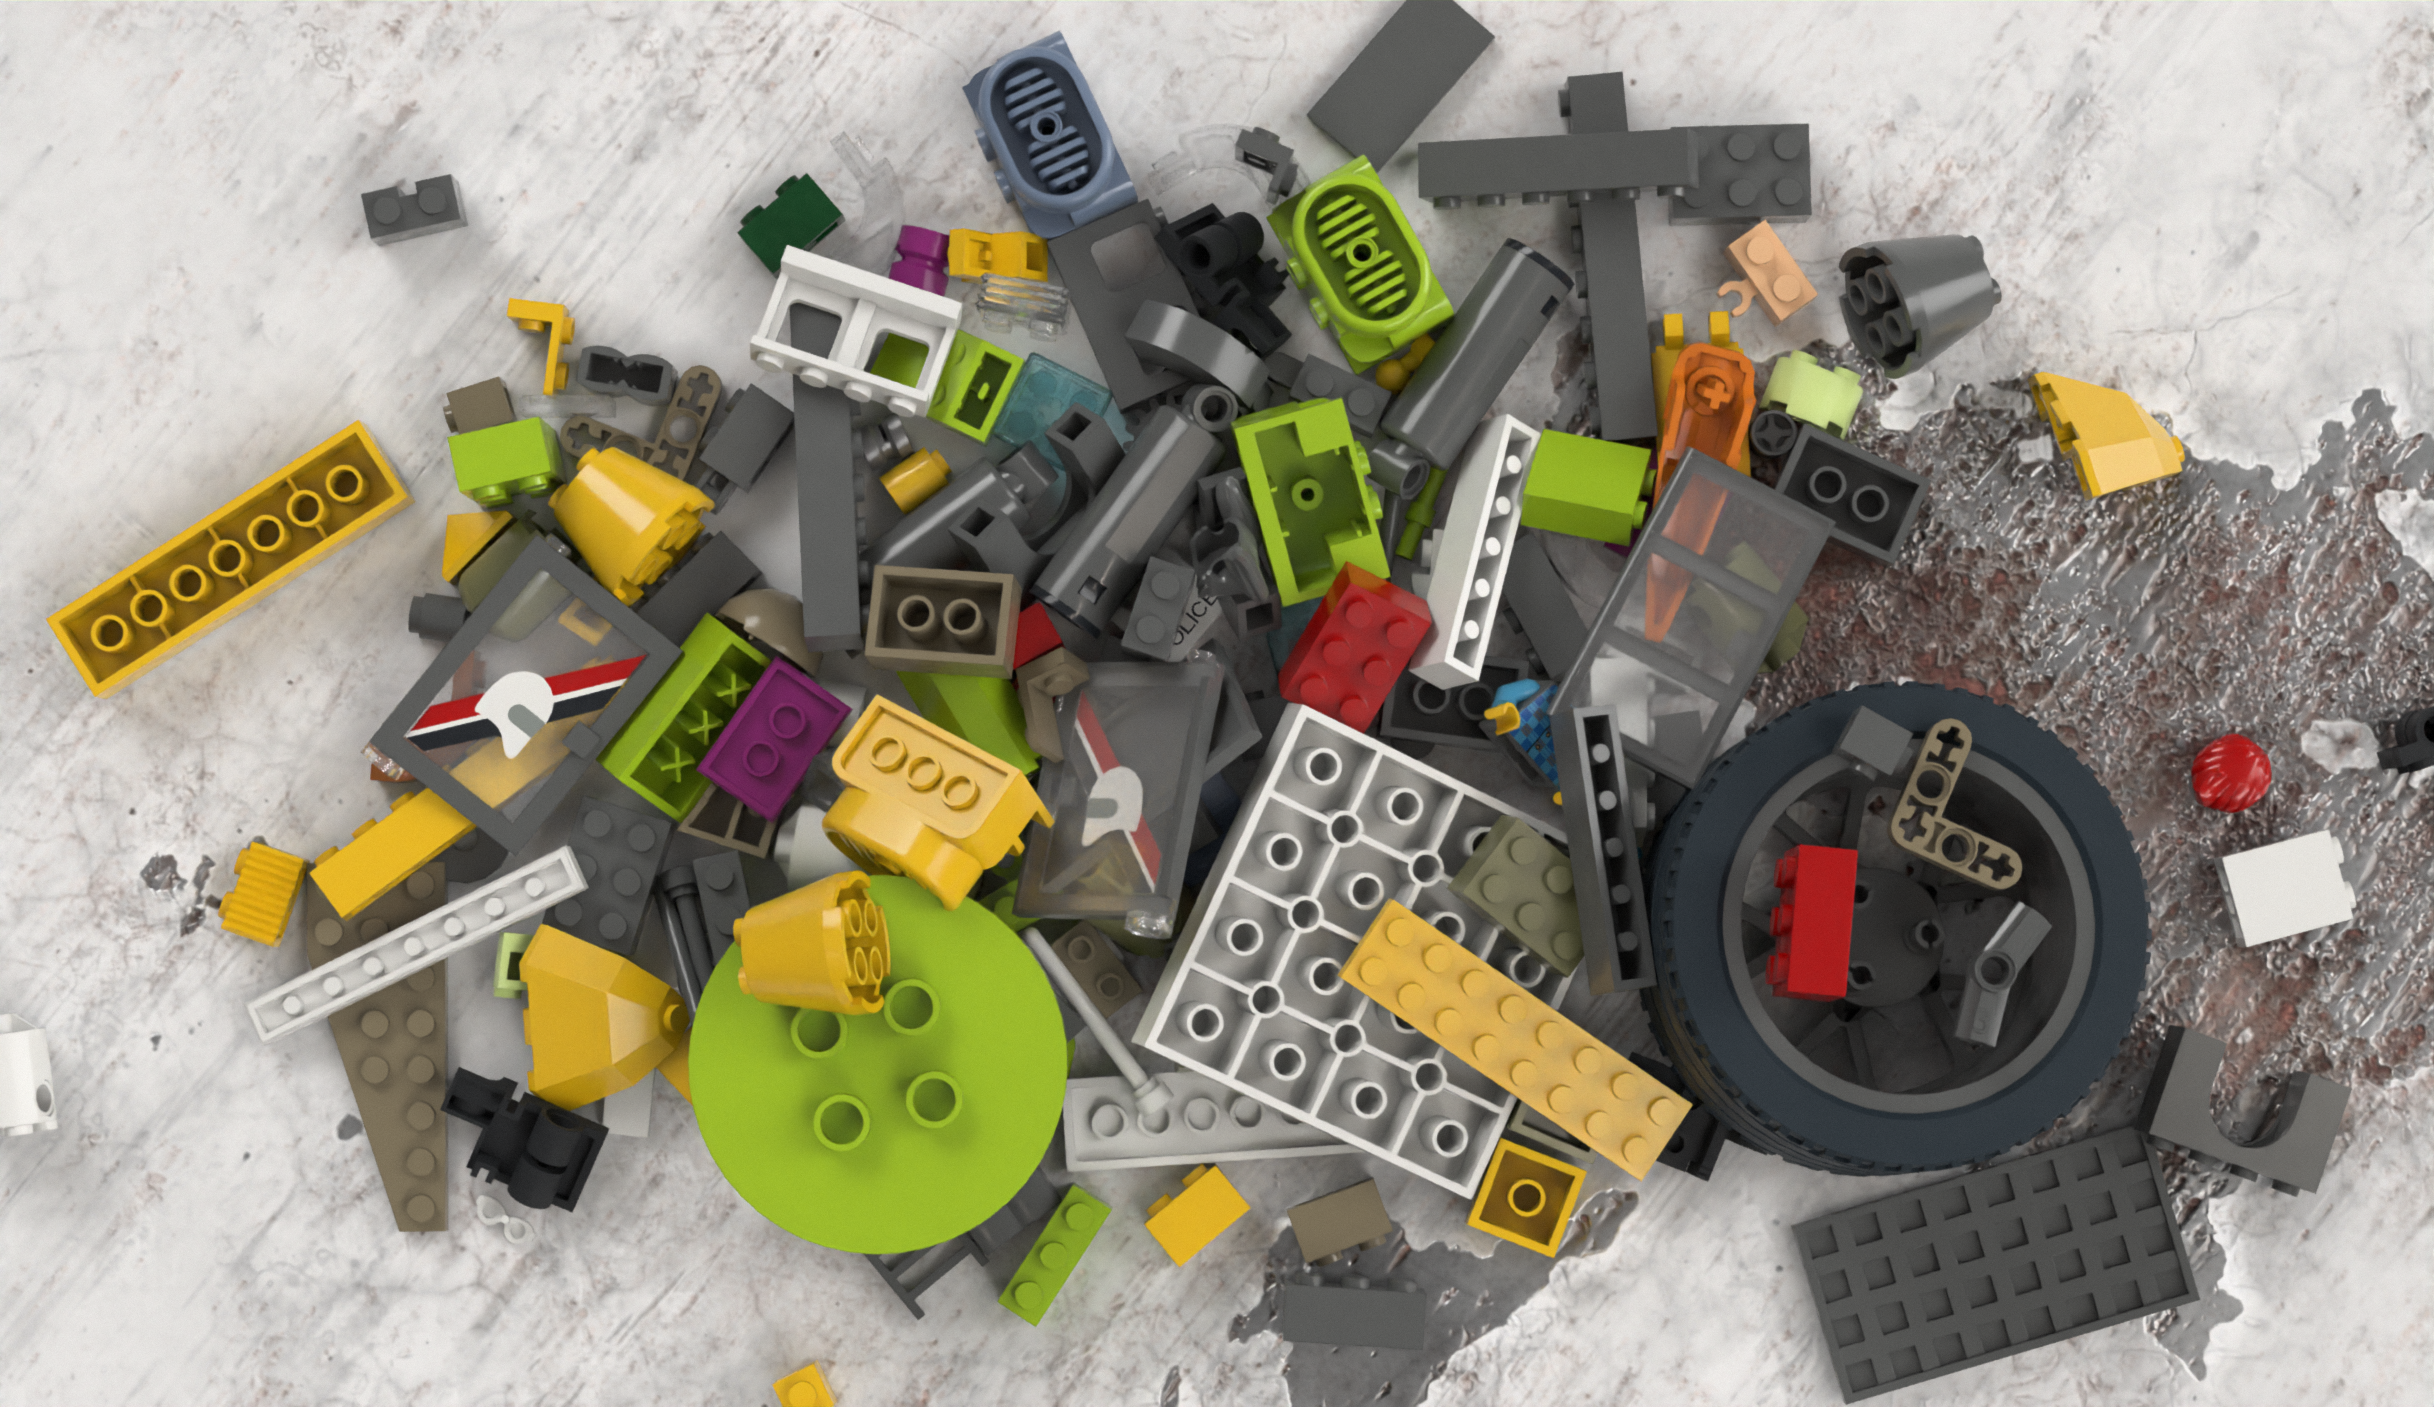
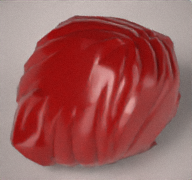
[2191,733,2272,813]

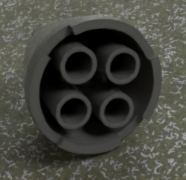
[1838,234,2002,379]

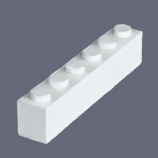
[1408,414,1541,690]

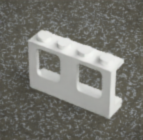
[750,245,963,417]

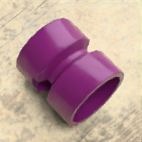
[888,225,949,297]

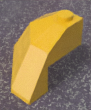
[2027,372,2185,501]
[519,924,690,1111]

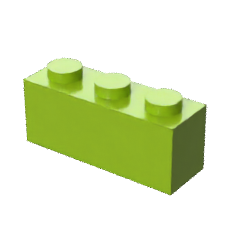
[997,1182,1113,1327]

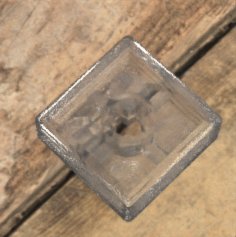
[975,273,1073,342]

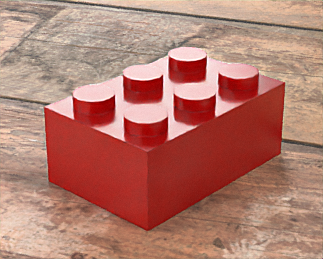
[1278,561,1432,734]
[1765,844,1858,1002]

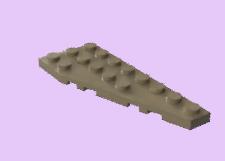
[307,862,448,1232]

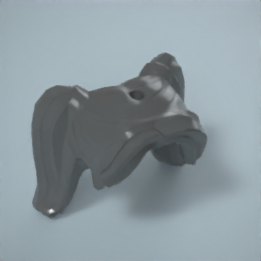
[1190,475,1269,604]

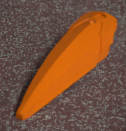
[1644,342,1756,644]

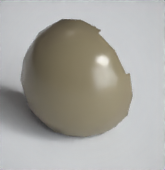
[713,588,823,678]

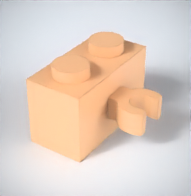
[1716,220,1818,327]

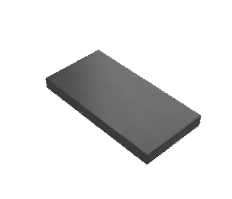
[1307,0,1495,174]

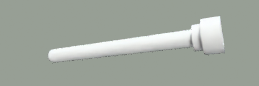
[1022,927,1174,1118]

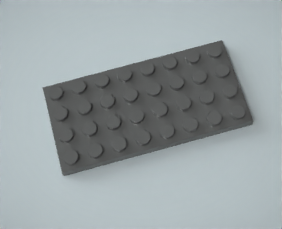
[1791,1124,2200,1405]

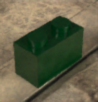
[737,173,846,280]

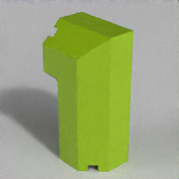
[896,671,1044,779]

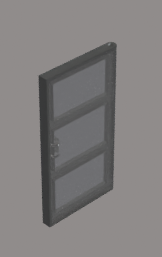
[1545,446,1836,791]

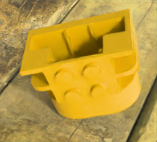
[821,694,1055,911]

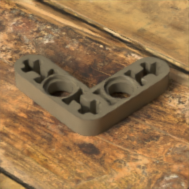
[560,365,723,482]
[1887,718,2022,891]

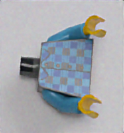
[1478,678,1589,805]

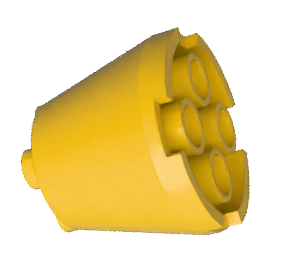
[548,447,714,606]
[733,870,891,1015]

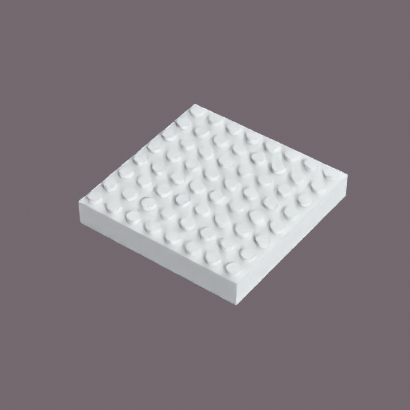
[1131,703,1579,1200]

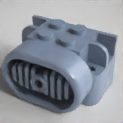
[962,30,1138,241]

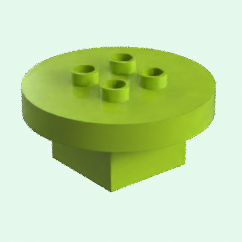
[688,875,1068,1254]

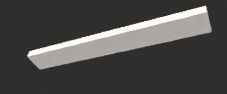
[244,846,589,1046]

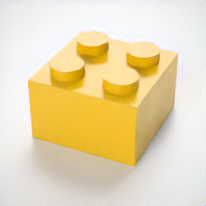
[1465,1137,1587,1258]

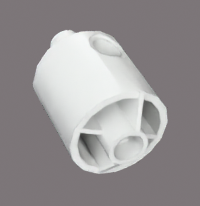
[774,801,871,891]
[0,1013,58,1137]

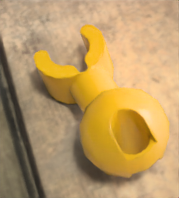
[1375,333,1435,395]

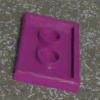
[696,656,853,823]

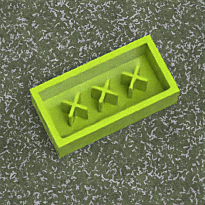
[595,612,772,824]

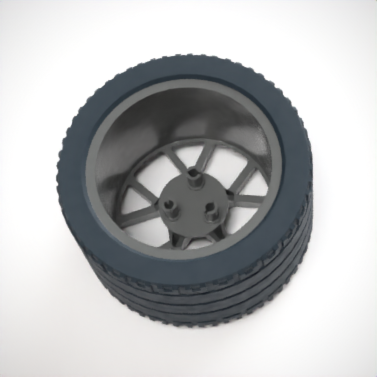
[1639,681,2152,1177]

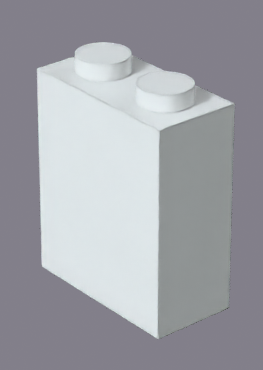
[2214,829,2356,947]

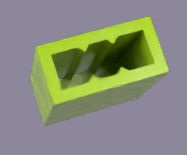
[1521,429,1657,546]

